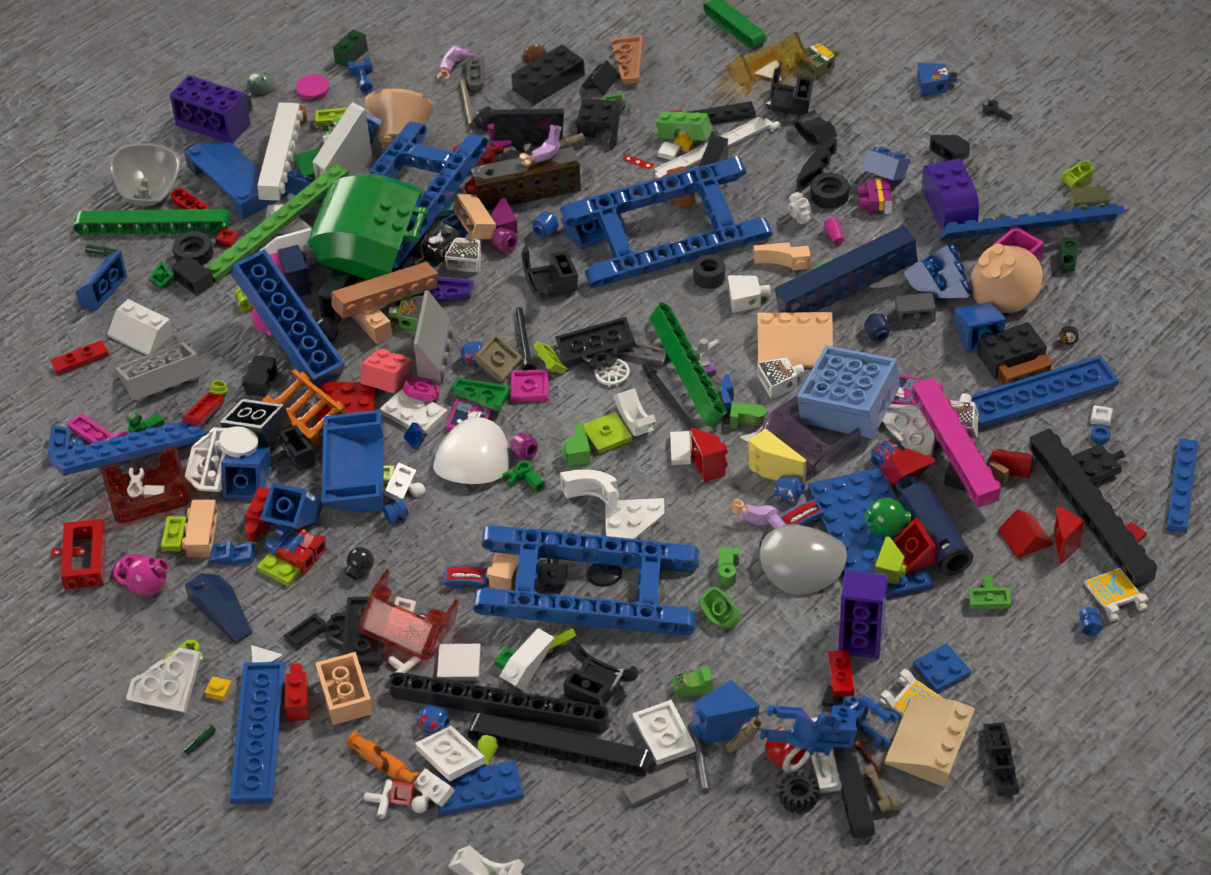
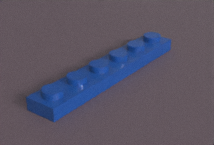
[1167,438,1198,533]

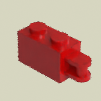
[245,487,271,541]
[285,663,310,722]

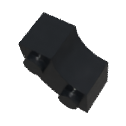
[792,109,837,146]

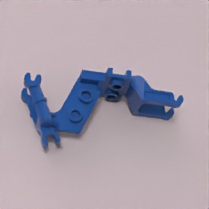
[759,696,899,756]

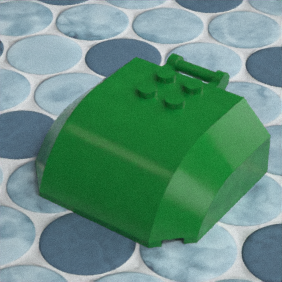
[307,173,428,280]

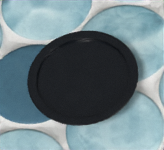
[586,563,622,587]

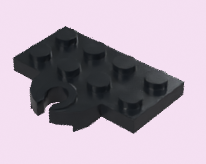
[493,108,564,153]
[555,316,636,370]
[324,596,388,666]

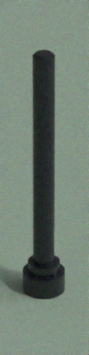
[515,307,537,370]

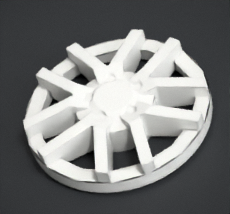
[594,359,630,387]

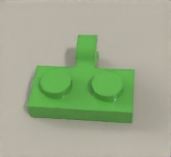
[968,576,1011,609]

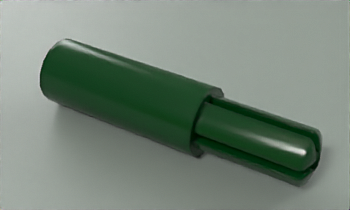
[85,245,117,255]
[183,724,216,755]

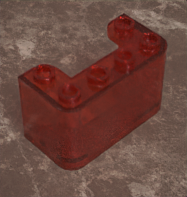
[100,446,191,523]

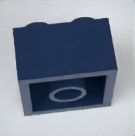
[277,245,313,297]

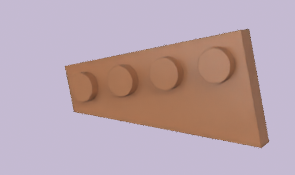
[611,35,644,85]

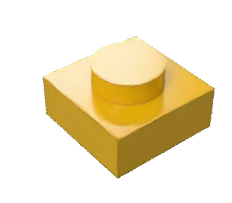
[673,132,696,152]
[205,676,233,702]

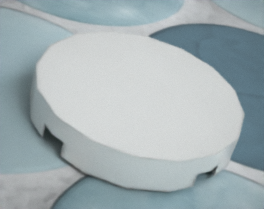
[219,427,258,458]

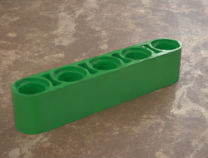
[703,0,767,49]

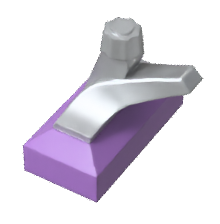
[693,338,722,377]

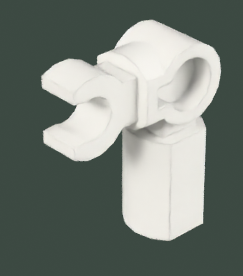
[127,468,165,500]

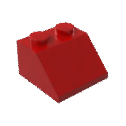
[690,428,728,482]
[880,448,935,487]

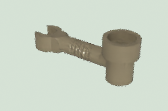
[864,764,903,814]

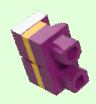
[857,178,892,214]

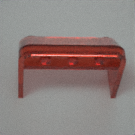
[359,569,459,660]

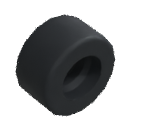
[693,255,725,289]

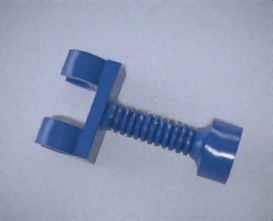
[347,58,373,93]

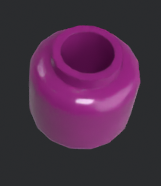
[491,227,517,253]
[510,433,538,460]

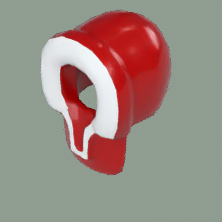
[764,726,810,773]

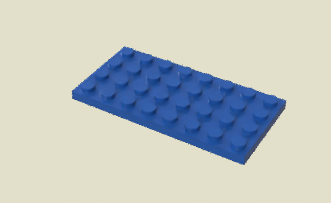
[808,468,933,599]

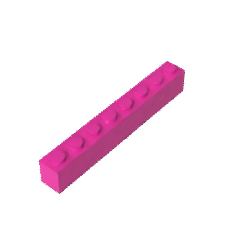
[912,377,1002,508]

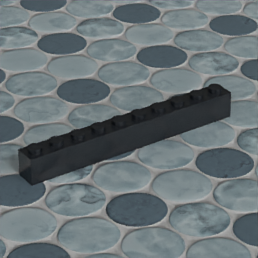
[1029,428,1157,588]

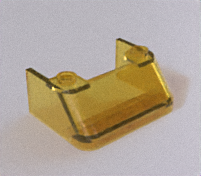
[725,31,808,89]

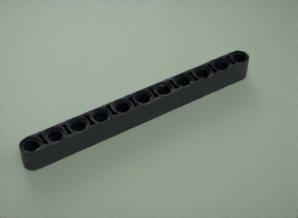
[388,672,609,733]

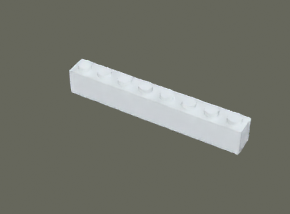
[257,103,303,201]

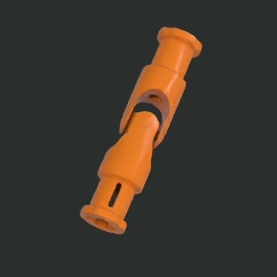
[346,731,420,789]

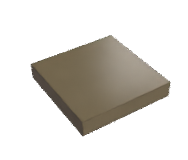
[473,333,523,383]

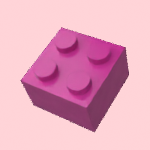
[992,226,1044,261]

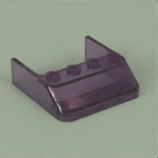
[755,395,860,481]

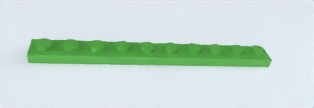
[206,163,350,282]

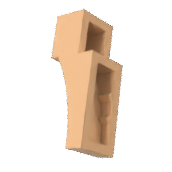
[754,243,810,270]

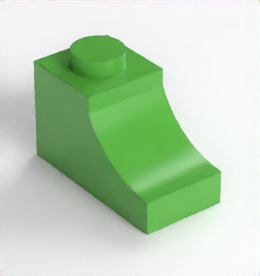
[561,423,591,467]

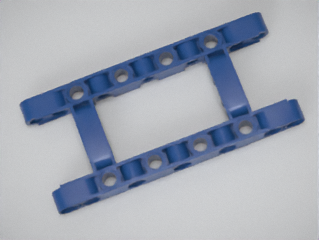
[368,121,488,268]
[560,157,773,288]
[473,525,700,635]

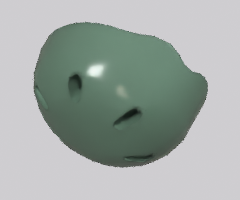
[247,71,275,95]

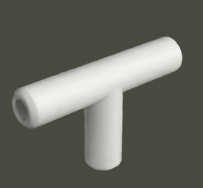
[387,655,421,681]
[364,780,392,819]

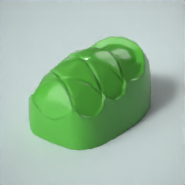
[700,587,741,628]

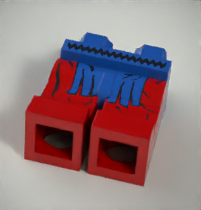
[265,525,327,575]

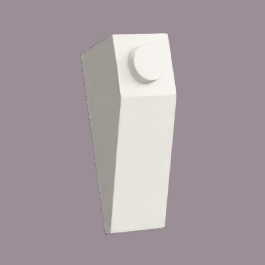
[500,629,556,692]

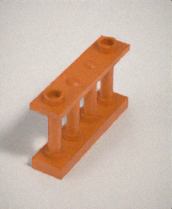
[263,369,346,448]

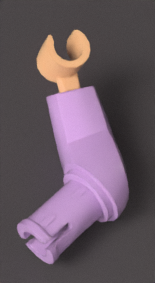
[437,45,474,82]
[519,125,561,166]
[731,499,787,529]

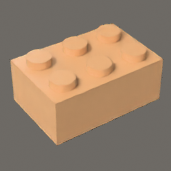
[316,652,373,725]

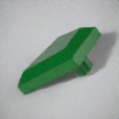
[148,261,174,289]

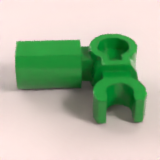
[126,411,165,432]
[502,460,546,493]

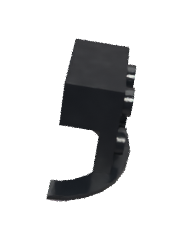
[766,62,814,115]
[577,97,626,150]
[521,245,578,302]
[563,642,639,707]

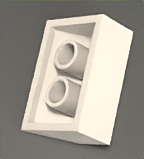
[108,299,173,356]

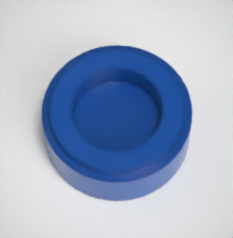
[1090,426,1111,444]

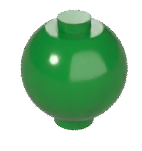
[865,498,911,537]

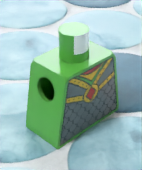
[389,296,424,331]

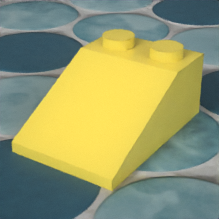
[748,429,806,486]

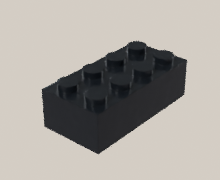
[511,44,585,105]

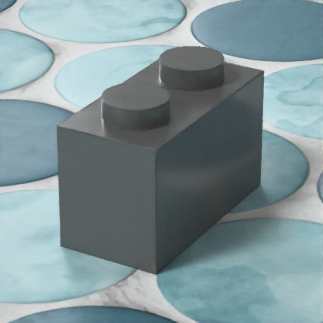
[895,293,936,325]

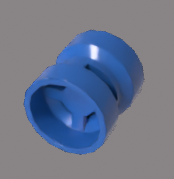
[382,499,409,524]
[1079,607,1102,636]

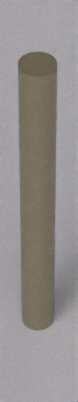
[460,79,475,128]

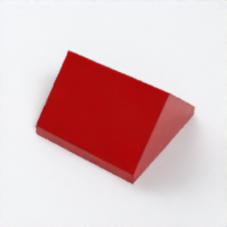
[991,448,1033,478]
[1053,507,1084,564]
[998,509,1053,558]
[893,517,936,573]

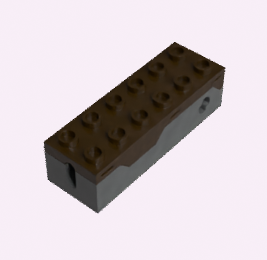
[465,147,581,210]

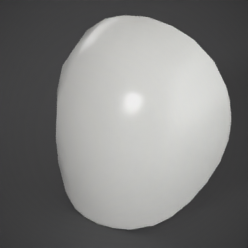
[433,417,510,484]

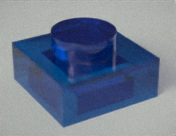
[403,422,427,449]

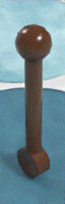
[856,740,882,774]

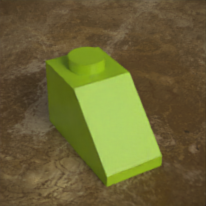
[875,536,907,585]

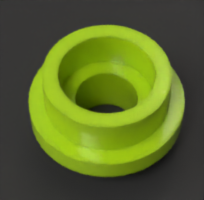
[209,380,228,396]

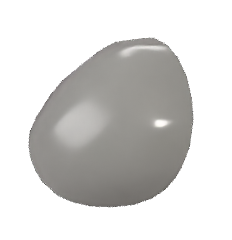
[111,144,180,206]
[760,524,847,595]

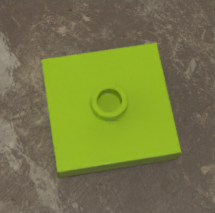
[584,412,632,454]

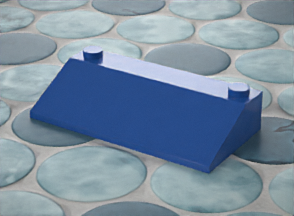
[184,142,287,220]
[321,410,384,513]

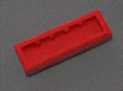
[50,340,109,376]
[182,392,225,426]
[828,650,855,697]

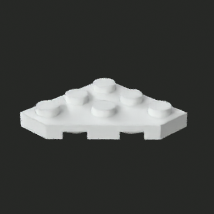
[882,404,936,457]
[605,498,665,539]
[126,648,202,713]

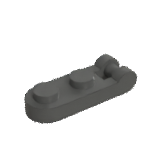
[467,57,484,91]

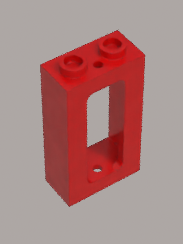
[61,519,106,589]

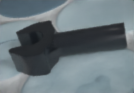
[982,100,1013,121]

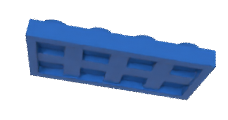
[437,760,524,816]

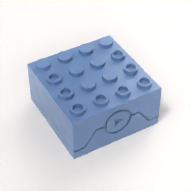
[797,345,900,439]

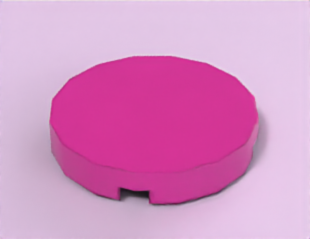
[296,74,329,101]
[403,377,441,401]

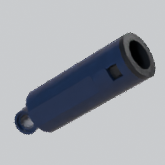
[896,475,974,576]

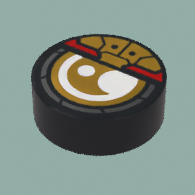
[1060,326,1079,345]

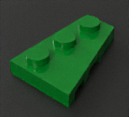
[451,377,511,412]

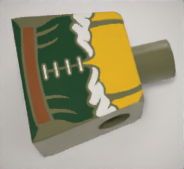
[796,44,839,81]

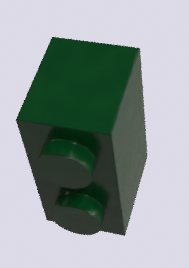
[333,29,368,68]

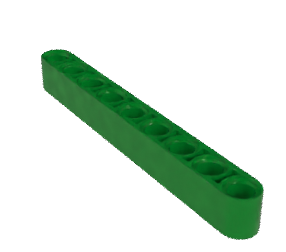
[73,209,231,234]
[649,302,727,428]

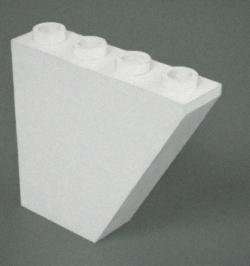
[313,102,373,179]

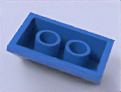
[560,205,627,249]
[76,250,127,311]

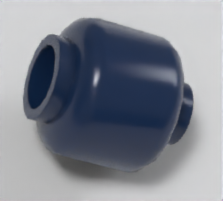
[864,313,891,341]

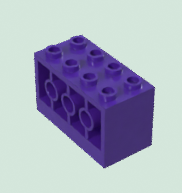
[169,75,251,144]

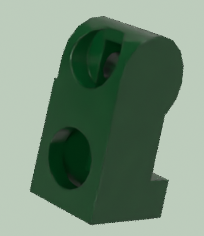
[1060,237,1079,271]

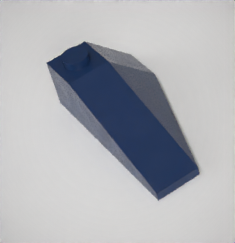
[185,573,252,645]

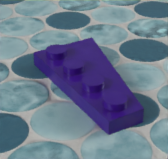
[395,278,474,305]

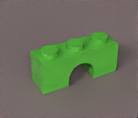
[655,111,713,141]

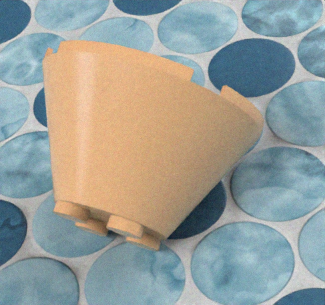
[365,89,433,149]
[970,243,1043,314]

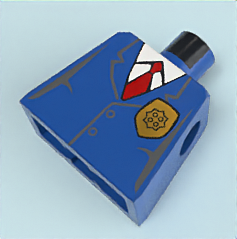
[917,63,957,97]

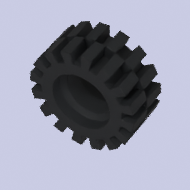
[779,772,818,814]

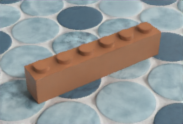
[331,262,438,318]

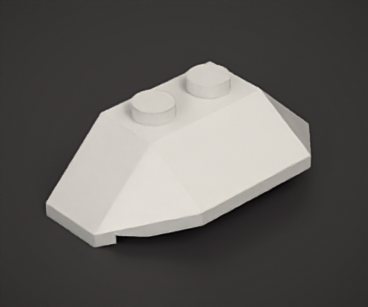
[259,228,318,265]
[185,428,227,492]

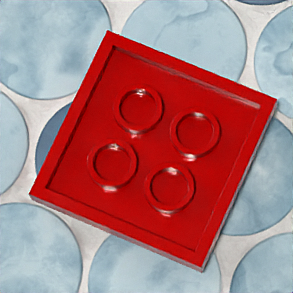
[315,382,377,425]

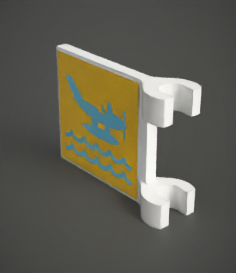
[1084,568,1148,622]
[879,669,944,716]

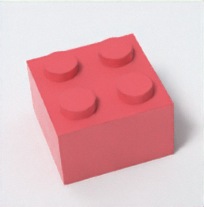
[360,349,412,393]

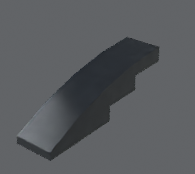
[797,137,837,193]
[983,722,1019,796]

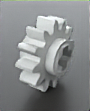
[789,192,811,224]

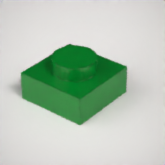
[494,647,516,669]

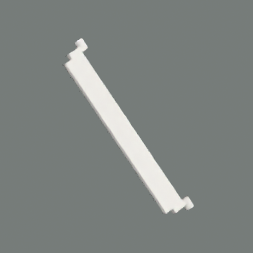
[654,117,780,178]

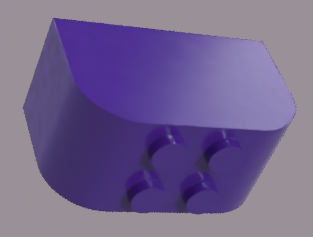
[921,159,979,231]
[838,569,888,659]

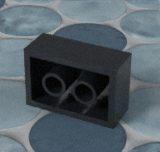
[977,322,1047,379]
[220,399,292,446]

